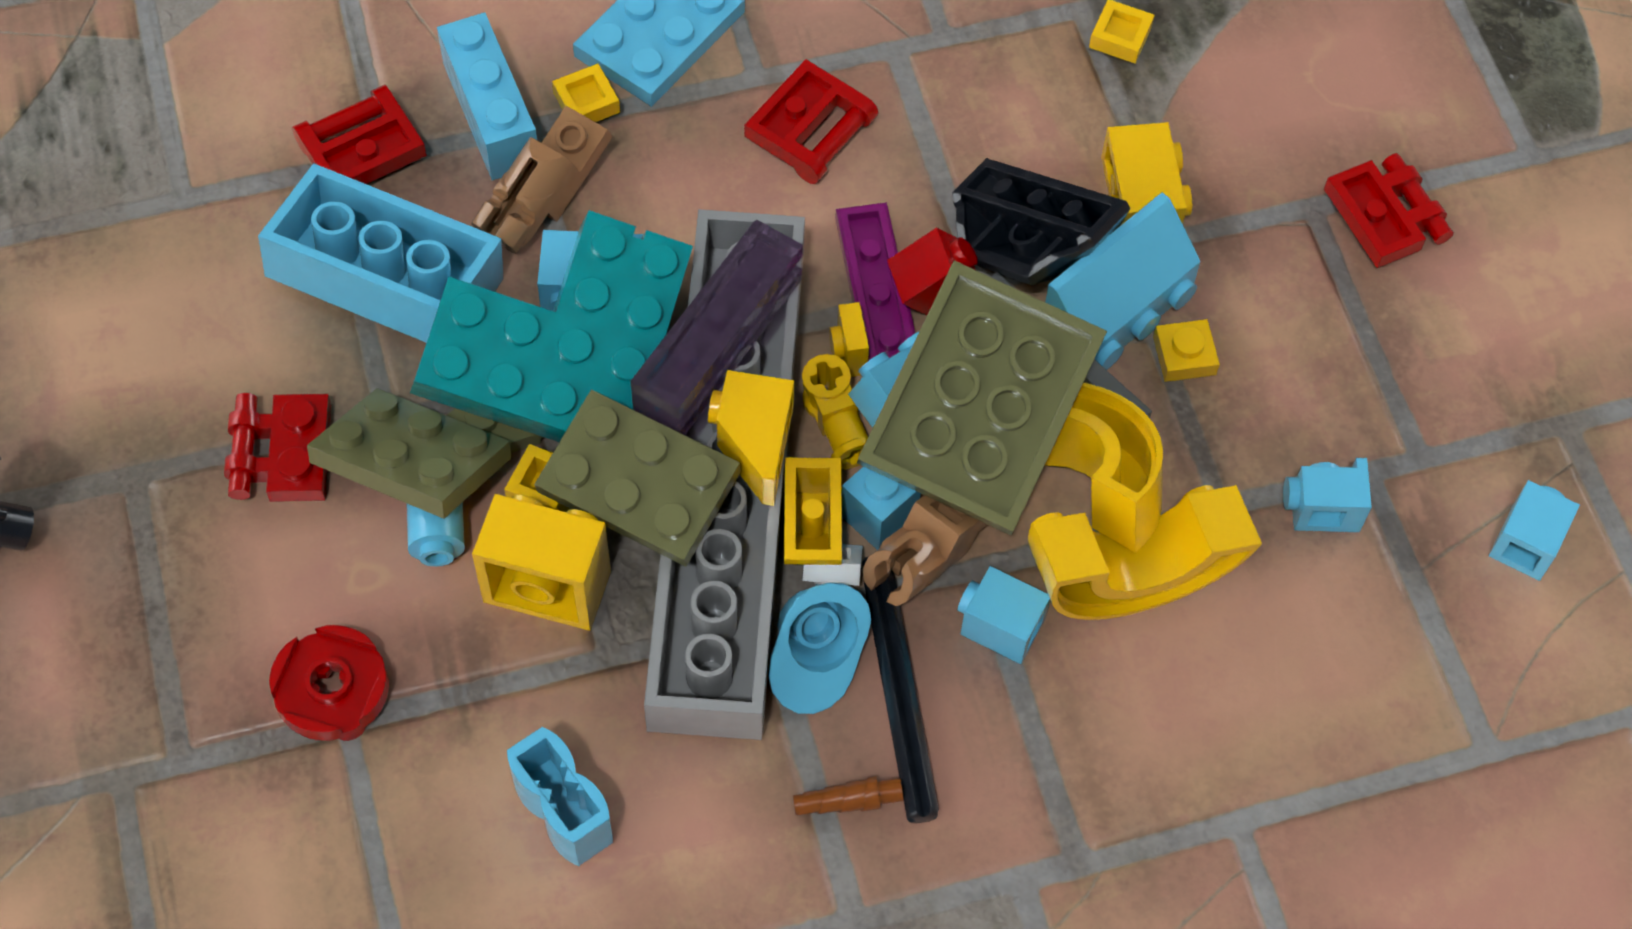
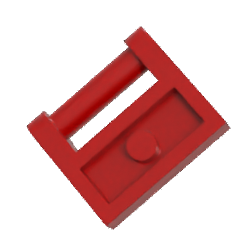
[744,59,879,184]
[292,84,427,184]

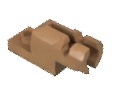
[471,106,613,254]
[863,495,987,606]

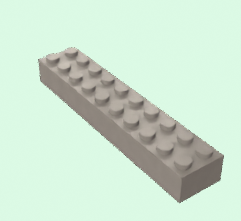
[644,209,805,740]

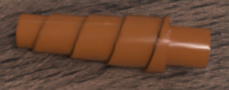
[793,776,903,816]

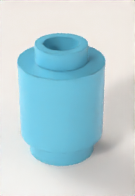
[406,502,465,567]

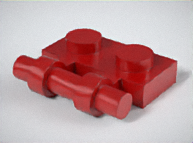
[1324,153,1454,268]
[224,393,331,502]

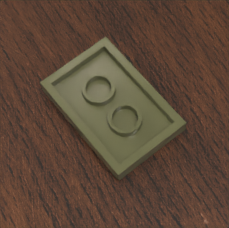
[307,388,511,519]
[534,390,742,567]

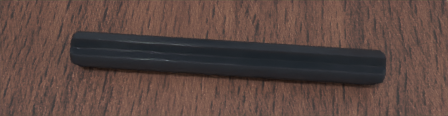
[861,556,939,824]

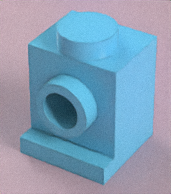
[1283,458,1372,532]

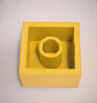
[472,494,611,631]

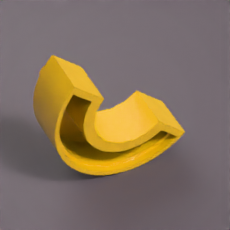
[1044,383,1163,553]
[1028,485,1262,620]

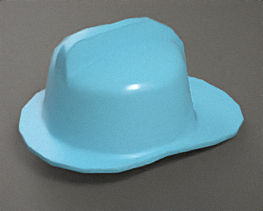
[768,583,871,714]

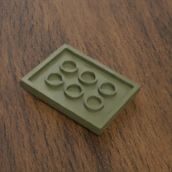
[857,261,1107,535]

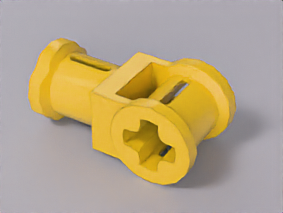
[802,354,868,470]

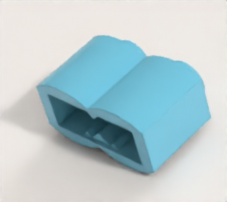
[507,727,613,866]

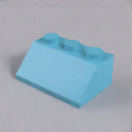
[1045,192,1201,370]

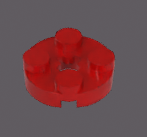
[269,625,389,741]

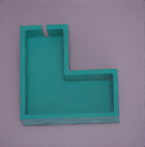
[410,210,693,442]

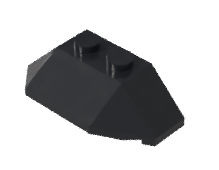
[952,158,1130,285]

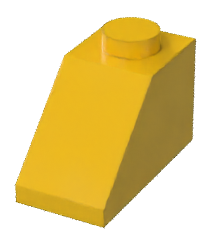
[708,370,794,506]
[784,457,842,565]

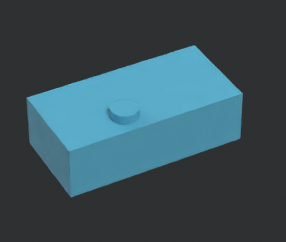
[258,163,503,343]

